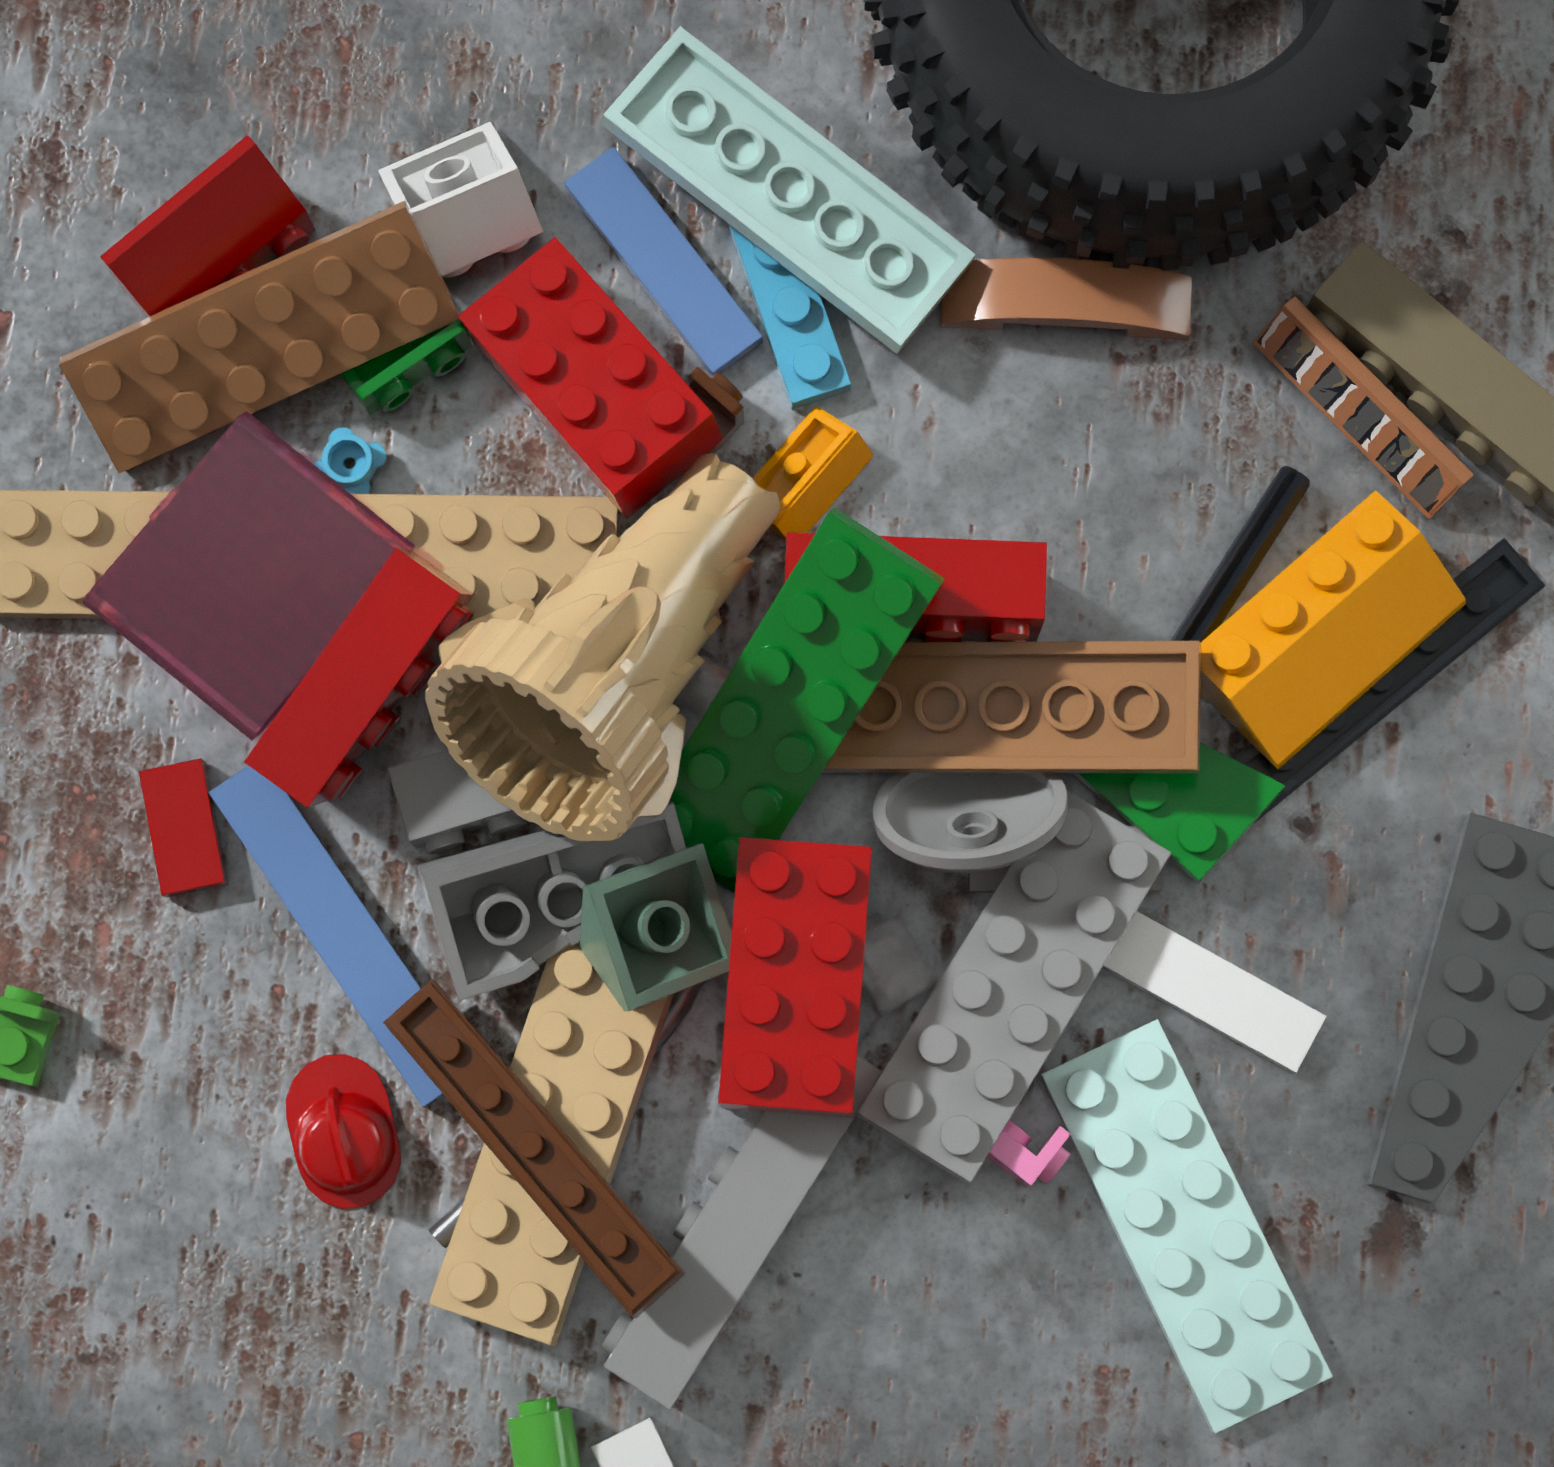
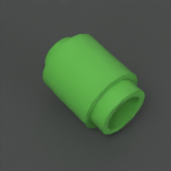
[506,1396,581,1467]

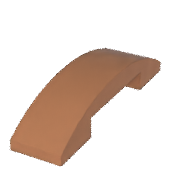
[941,258,1192,340]

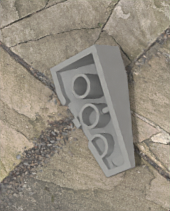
[416,801,686,1001]

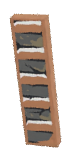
[1252,297,1474,519]

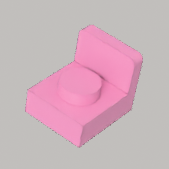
[987,1120,1071,1188]

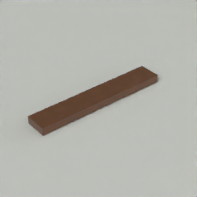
[383,979,686,1318]

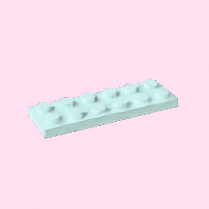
[601,26,976,354]
[1040,1019,1333,1434]

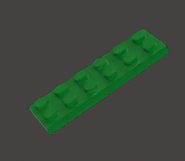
[669,507,945,893]

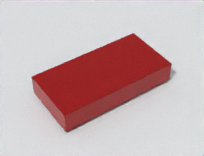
[139,758,228,898]

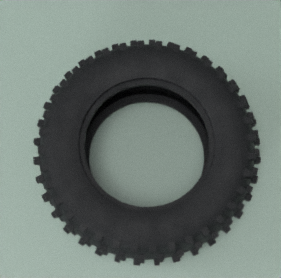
[864,0,1459,271]

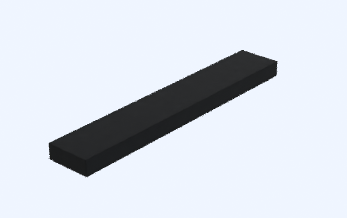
[1233,538,1546,825]

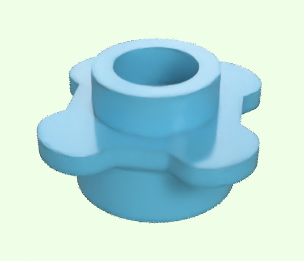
[313,428,387,494]

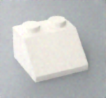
[378,121,543,278]

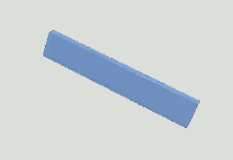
[208,766,444,1108]

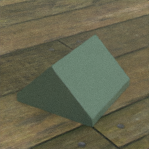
[580,843,732,1011]

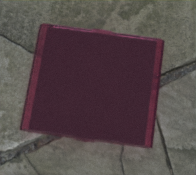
[83,411,415,741]

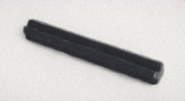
[1170,466,1310,643]

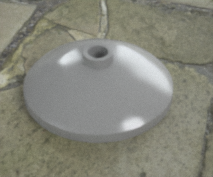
[873,773,1068,873]

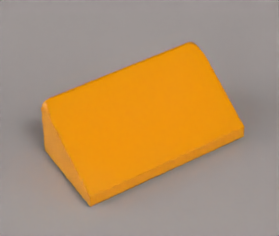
[752,406,873,542]

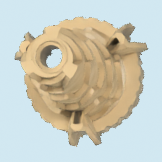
[425,453,780,841]

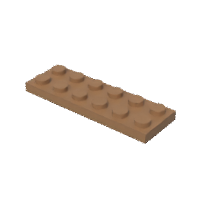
[59,201,460,473]
[822,641,1201,774]

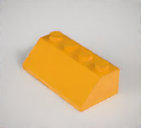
[1200,490,1466,769]

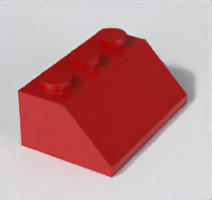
[100,135,315,318]

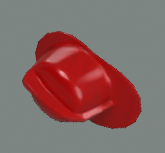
[286,1054,401,1209]

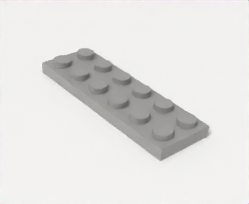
[857,791,1171,1186]

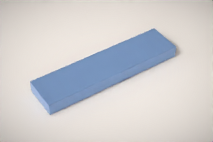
[564,146,763,376]

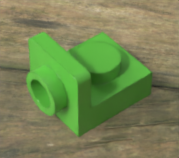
[0,985,60,1088]

